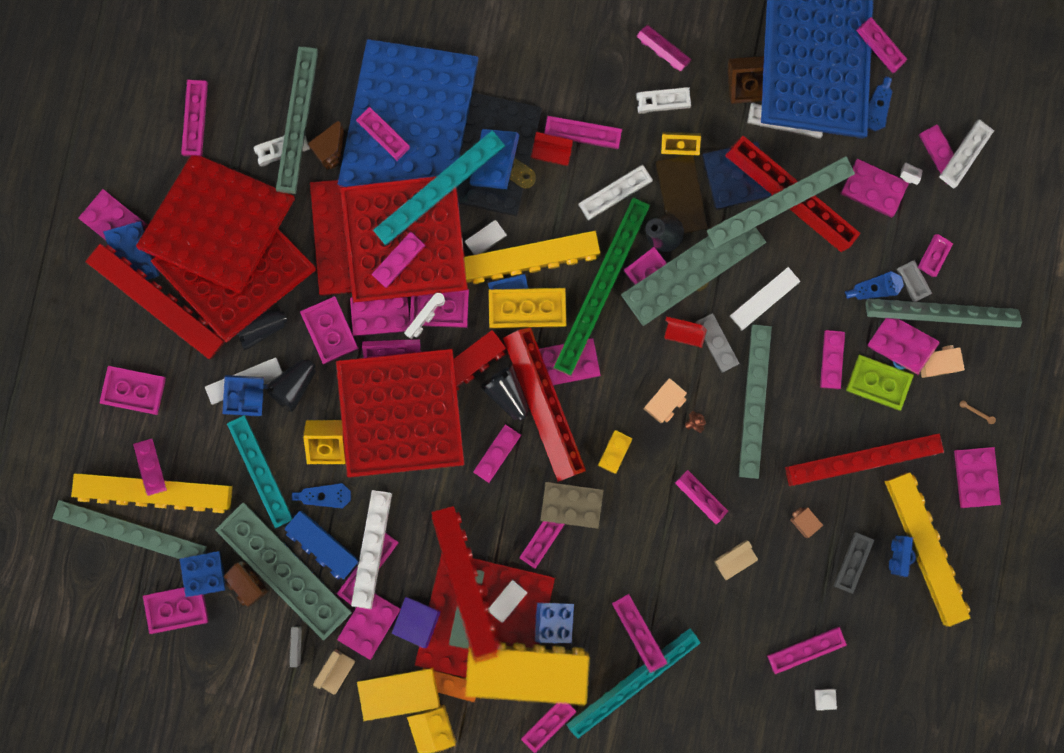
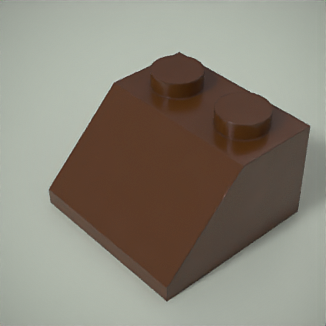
[728,56,764,103]
[308,121,345,170]
[223,561,269,607]

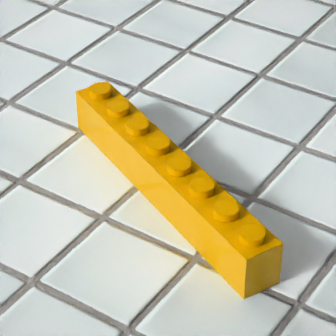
[464,231,600,284]
[885,472,970,627]
[71,474,233,513]

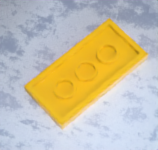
[489,288,566,328]
[357,668,440,721]

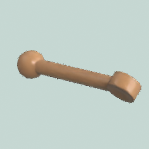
[960,400,996,424]

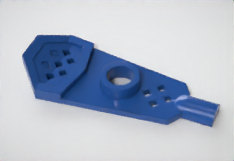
[868,77,892,131]
[845,271,904,300]
[292,483,351,508]

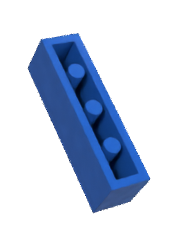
[285,511,359,579]

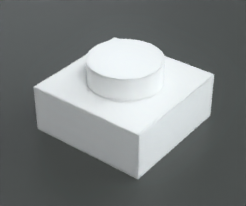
[900,163,923,185]
[814,688,837,710]

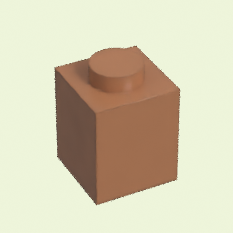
[790,507,823,538]

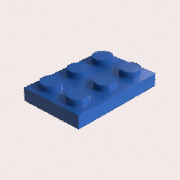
[470,129,519,189]
[103,221,159,279]

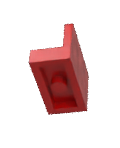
[531,132,573,166]
[664,317,707,348]

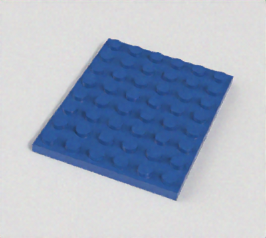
[761,0,873,138]
[338,39,478,187]

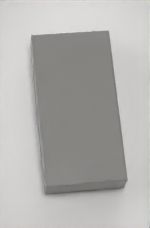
[896,260,932,302]
[290,626,302,667]

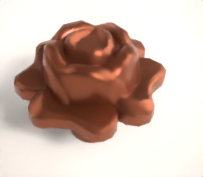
[685,411,706,433]

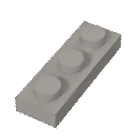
[695,313,739,373]

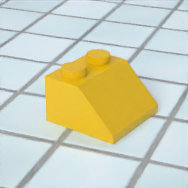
[303,420,346,464]
[407,705,456,753]

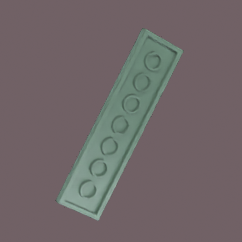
[621,227,767,326]
[216,502,352,641]

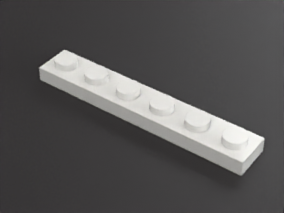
[351,490,392,609]

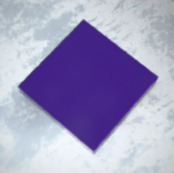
[392,597,441,648]

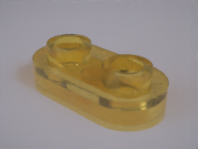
[509,158,536,188]

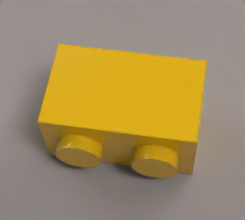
[661,132,701,155]
[597,430,633,474]

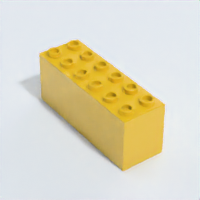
[466,642,589,705]

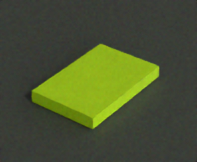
[846,355,914,411]

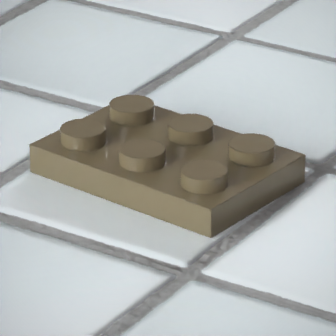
[540,482,603,529]

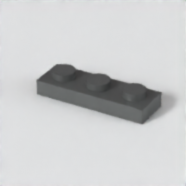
[834,532,874,594]

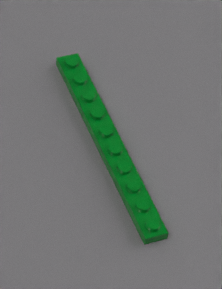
[554,198,650,376]

